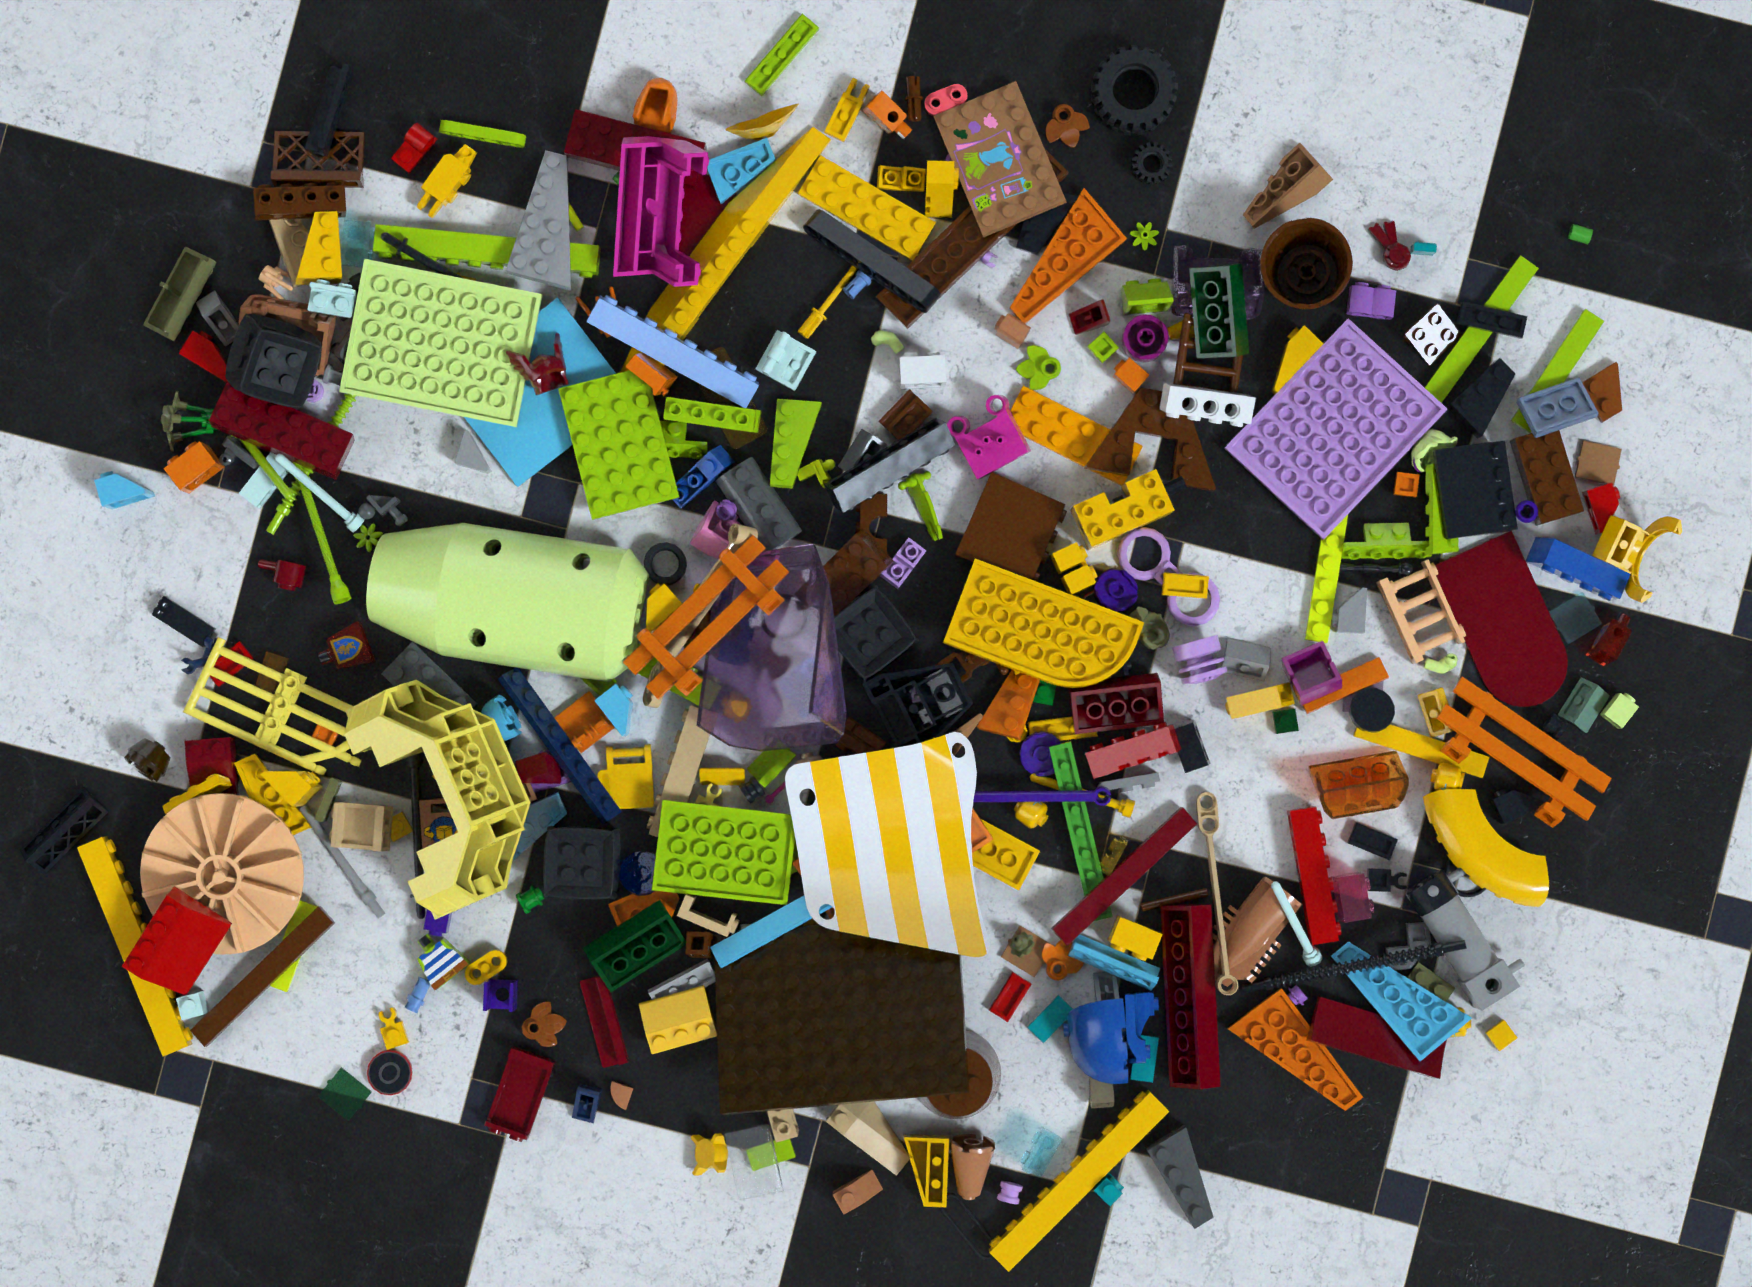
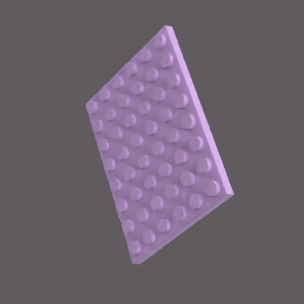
[1225,319,1447,540]

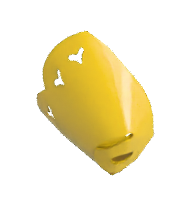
[726,104,799,140]

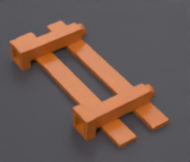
[623,535,789,700]
[1436,677,1612,828]

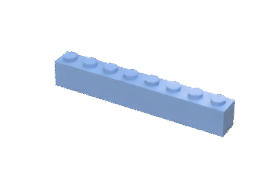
[587,295,759,408]

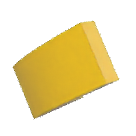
[877,165,926,192]

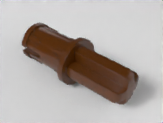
[905,76,923,122]

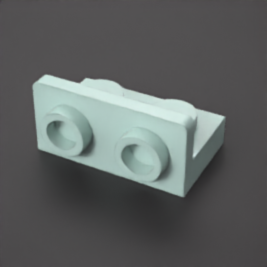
[307,279,358,319]

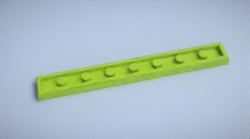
[1424,255,1539,403]

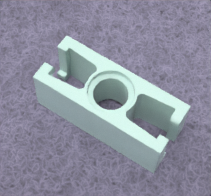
[239,452,289,509]

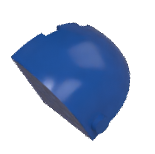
[1063,998,1128,1084]

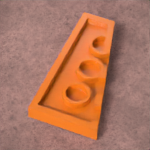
[977,669,1040,740]

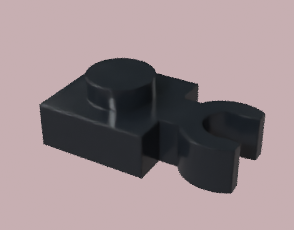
[1367,868,1407,892]

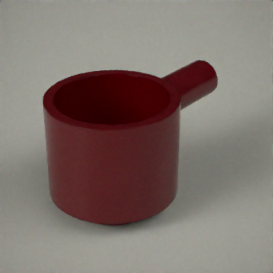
[258,559,306,591]

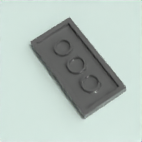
[381,641,478,708]

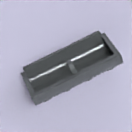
[715,457,803,556]

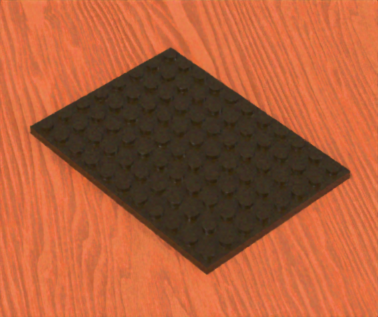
[714,924,969,1115]

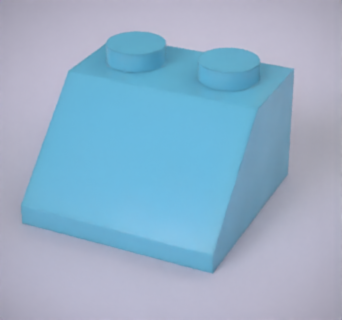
[94,471,155,510]
[594,684,633,737]

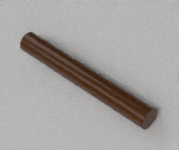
[1140,888,1208,912]

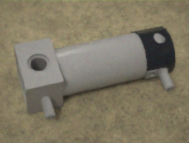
[1405,868,1525,1011]

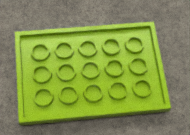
[558,370,680,520]
[652,800,795,905]

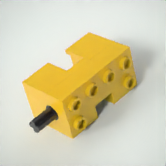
[1070,469,1187,551]

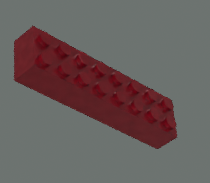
[1161,904,1221,1089]

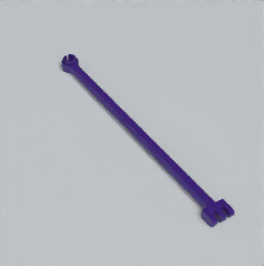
[973,786,1111,806]

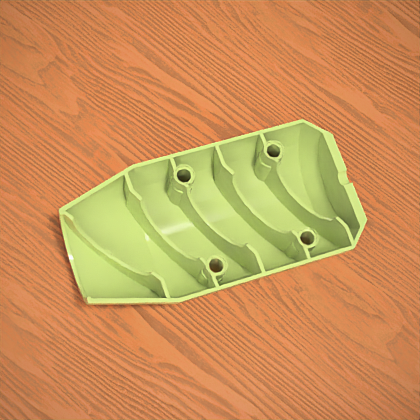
[366,523,649,682]

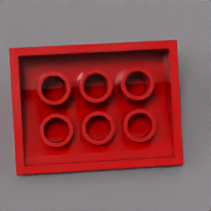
[122,886,232,995]

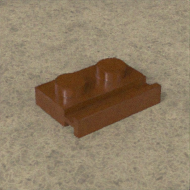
[879,389,933,440]

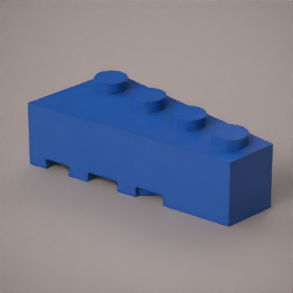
[1526,537,1631,601]

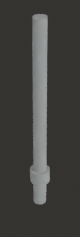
[299,805,385,918]

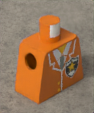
[862,91,912,139]

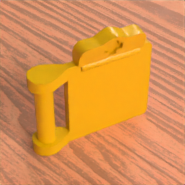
[597,744,654,809]

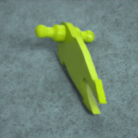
[898,471,943,541]

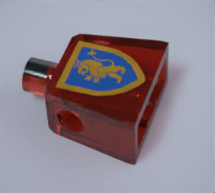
[1585,613,1632,667]
[318,621,376,669]

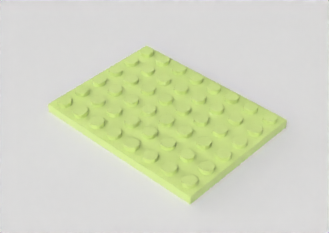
[339,259,542,427]

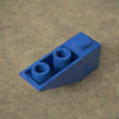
[672,445,735,509]

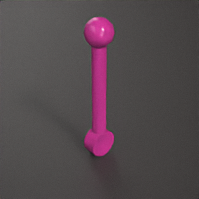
[765,781,786,804]

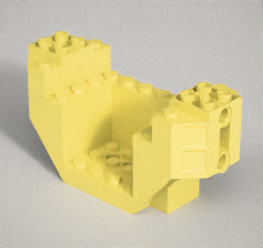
[344,679,530,920]

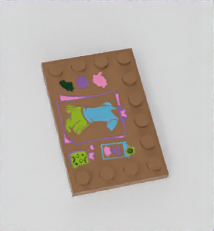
[934,81,1067,238]

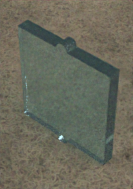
[1549,592,1602,644]

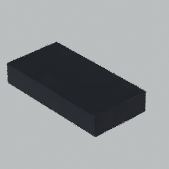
[1347,822,1398,860]

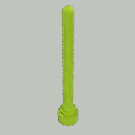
[231,435,293,499]

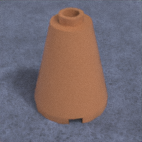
[950,1134,995,1200]

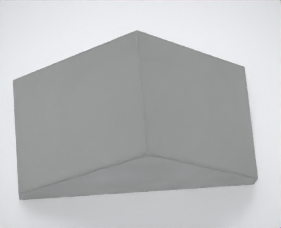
[455,430,492,474]
[1093,972,1120,1002]

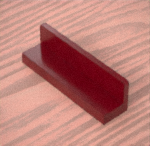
[580,976,629,1068]

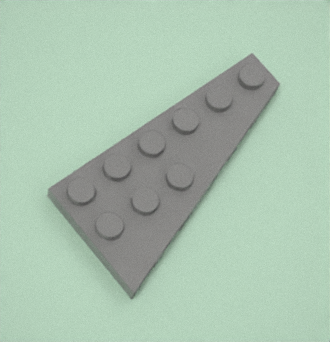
[506,150,571,291]

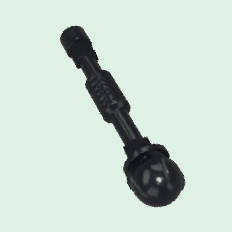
[1339,563,1413,577]

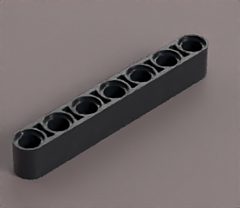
[803,209,941,313]

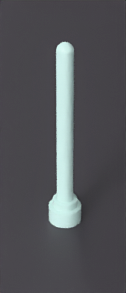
[275,453,365,533]
[1271,881,1323,966]

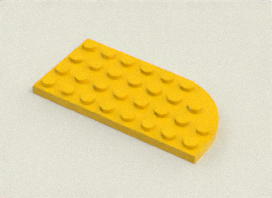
[943,559,1144,688]

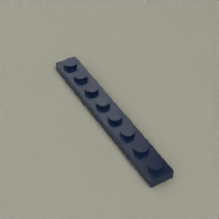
[498,668,622,825]

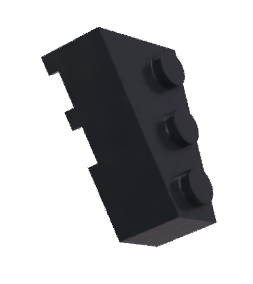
[1447,358,1515,439]

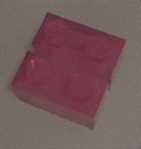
[1331,872,1374,923]

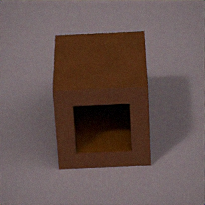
[685,932,715,959]

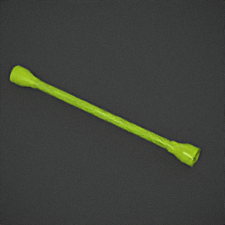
[291,461,351,604]

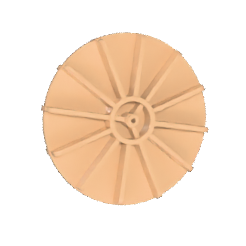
[140,793,304,955]

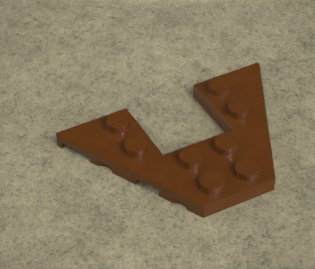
[1084,387,1216,491]

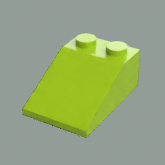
[1121,278,1174,315]

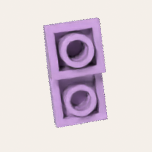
[880,538,926,589]

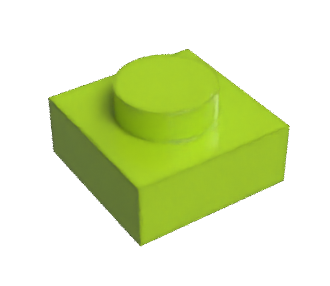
[1087,332,1119,363]

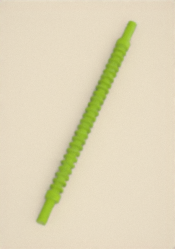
[266,394,357,535]

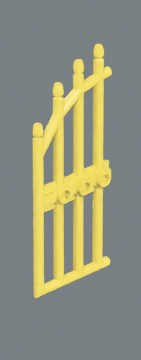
[183,637,362,775]

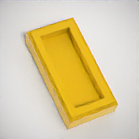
[1161,572,1209,599]

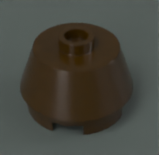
[124,738,171,782]

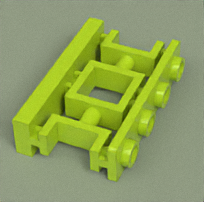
[663,397,761,433]

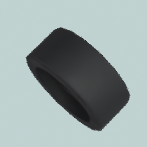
[644,542,687,585]

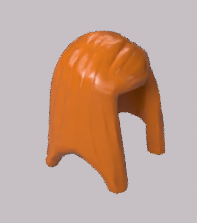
[632,78,678,133]

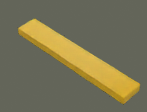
[1353,724,1489,778]

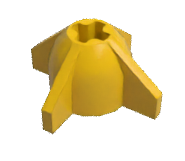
[691,1133,728,1176]

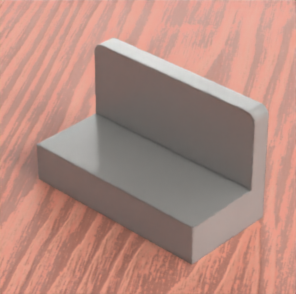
[1221,639,1271,682]

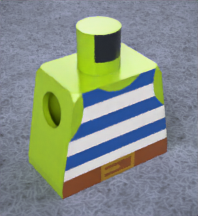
[417,934,471,991]

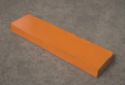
[1302,657,1389,714]

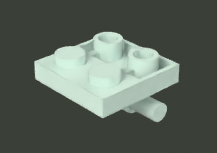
[756,330,816,391]

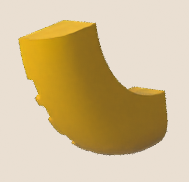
[1423,789,1549,907]

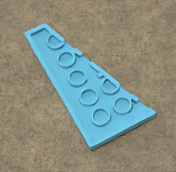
[1331,942,1472,1062]

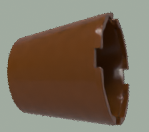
[1260,218,1353,309]
[918,1030,1001,1119]

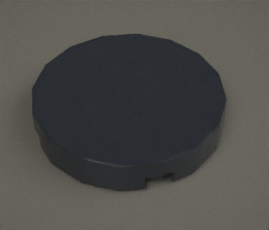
[1349,688,1395,733]

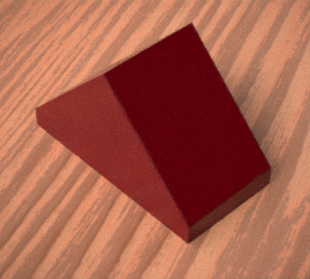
[1069,299,1110,335]
[515,752,562,784]

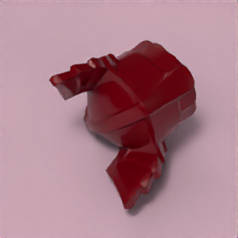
[506,333,569,395]

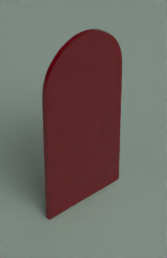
[1435,531,1568,707]

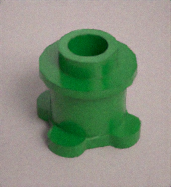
[516,886,545,914]

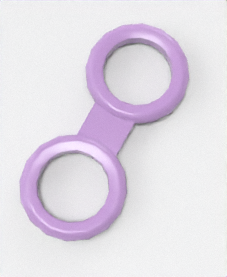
[1117,527,1220,626]

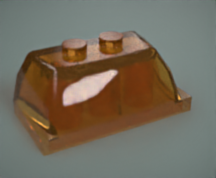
[1308,751,1409,819]

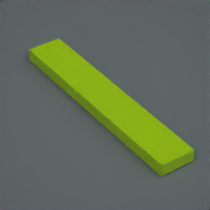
[1510,309,1604,433]

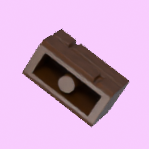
[834,717,886,754]

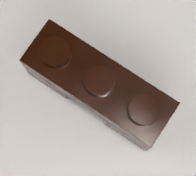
[855,494,887,553]

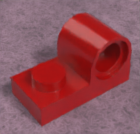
[391,123,437,174]

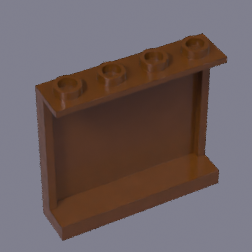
[955,472,1067,582]

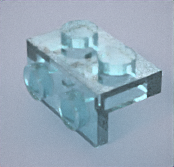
[341,220,375,268]
[1020,1127,1062,1177]

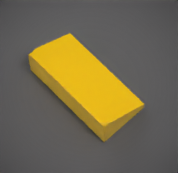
[1417,687,1454,738]
[699,768,745,785]

